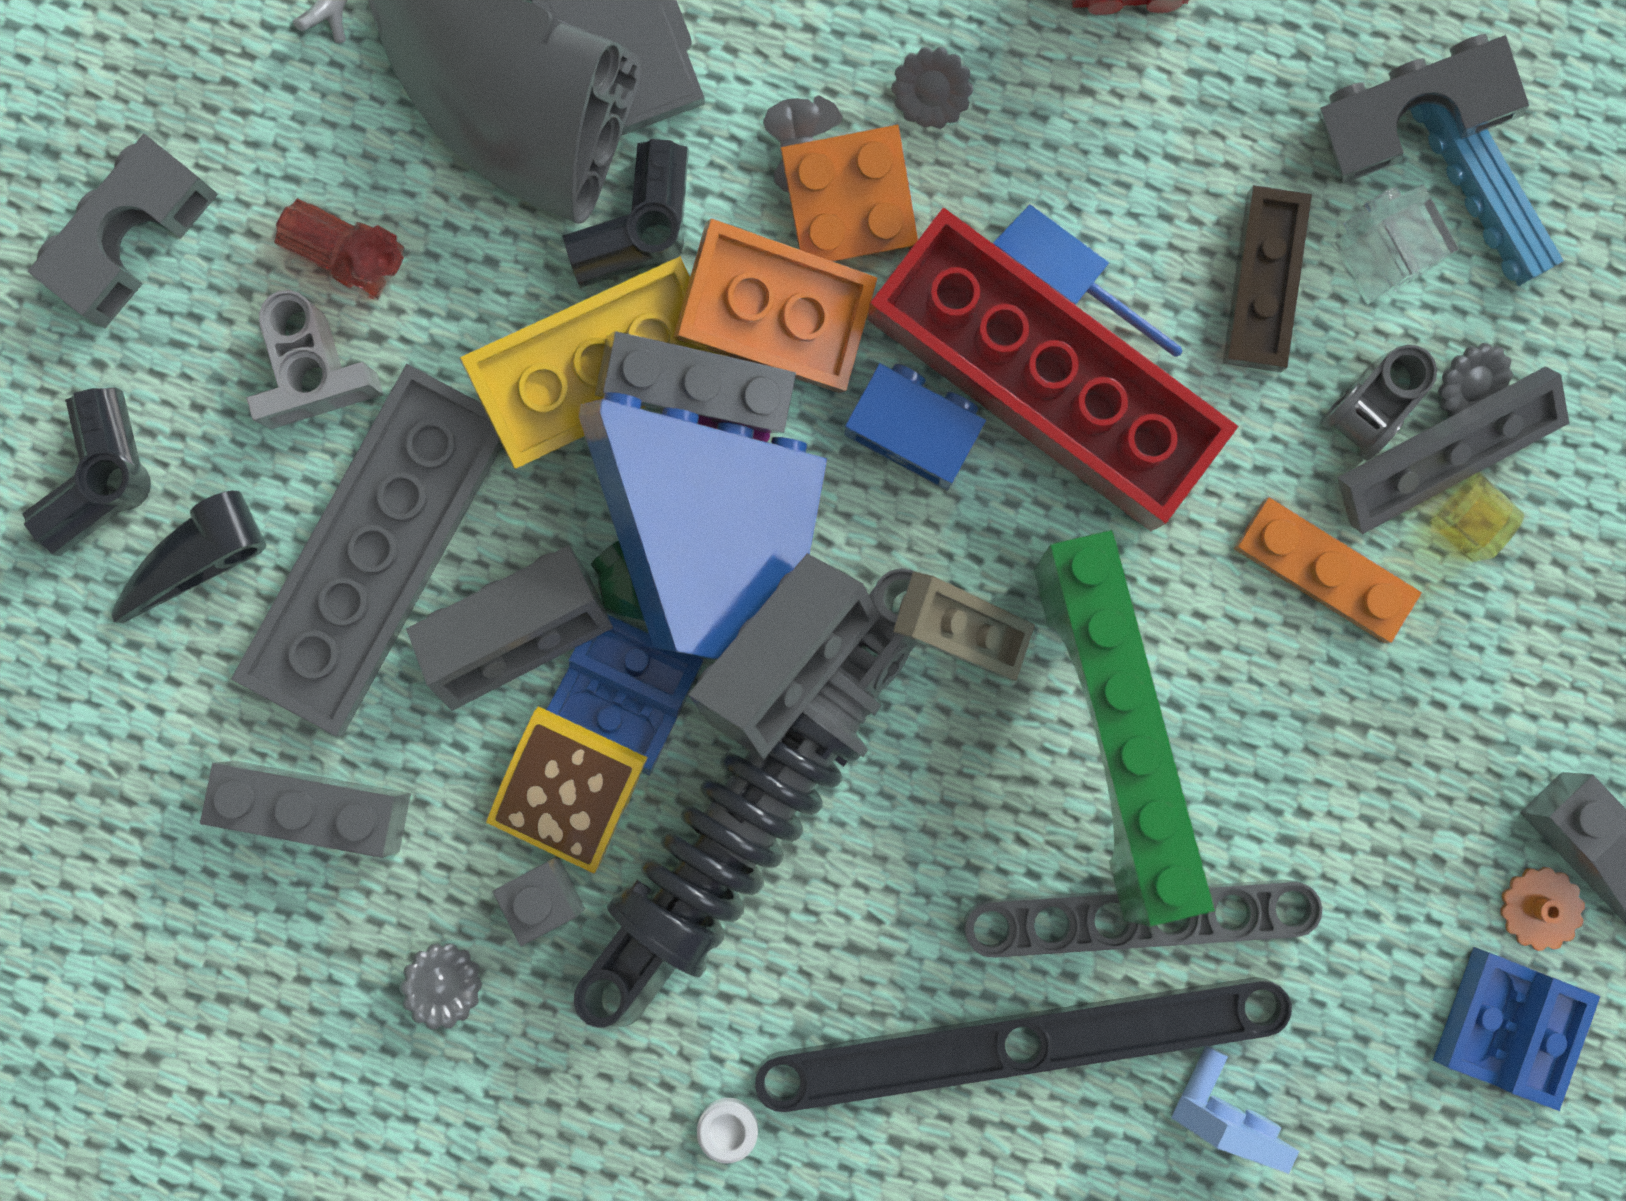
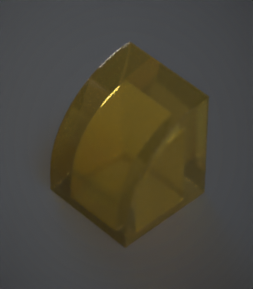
[1429,472,1525,562]

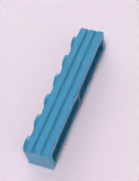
[1410,104,1564,287]

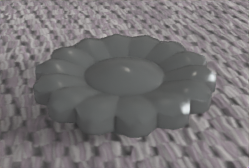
[891,47,973,129]
[1438,343,1514,417]
[400,944,483,1029]

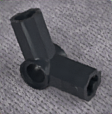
[563,139,689,288]
[22,387,151,556]

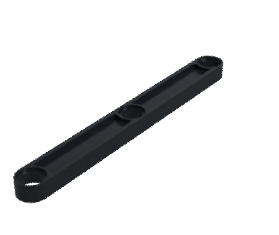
[755,977,1292,1112]

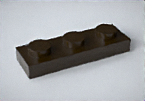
[1223,185,1312,373]

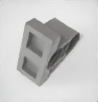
[246,290,383,429]

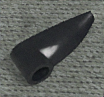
[111,490,267,623]

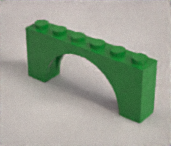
[1034,530,1215,927]

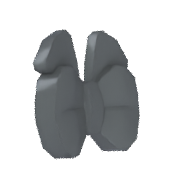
[763,95,843,192]

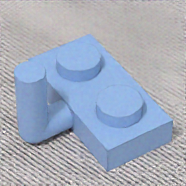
[1171,1046,1299,1174]

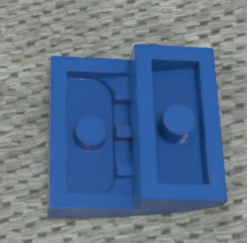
[546,614,704,776]
[1433,947,1601,1111]

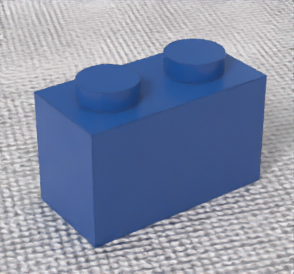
[844,363,986,491]

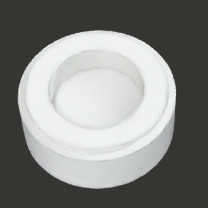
[697,1098,758,1163]

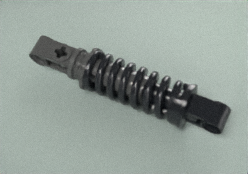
[574,568,918,1028]

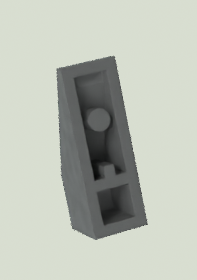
[1520,772,1626,924]

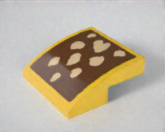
[486,706,648,874]

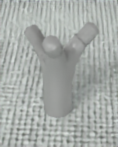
[293,0,347,44]

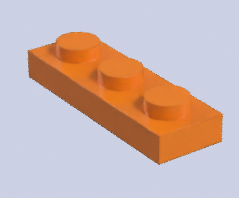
[1233,497,1422,644]

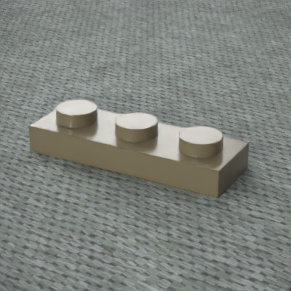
[893,571,1035,681]

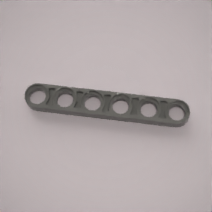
[963,880,1323,958]

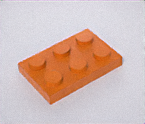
[673,218,878,393]

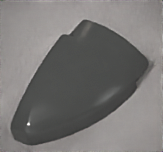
[368,0,642,224]

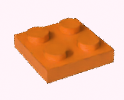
[780,124,918,261]

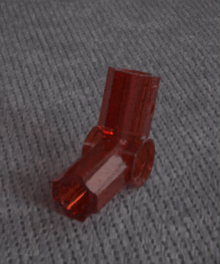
[274,198,405,301]

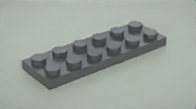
[231,363,502,736]

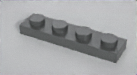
[1337,366,1570,534]

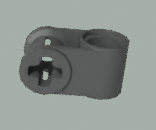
[1320,344,1437,461]

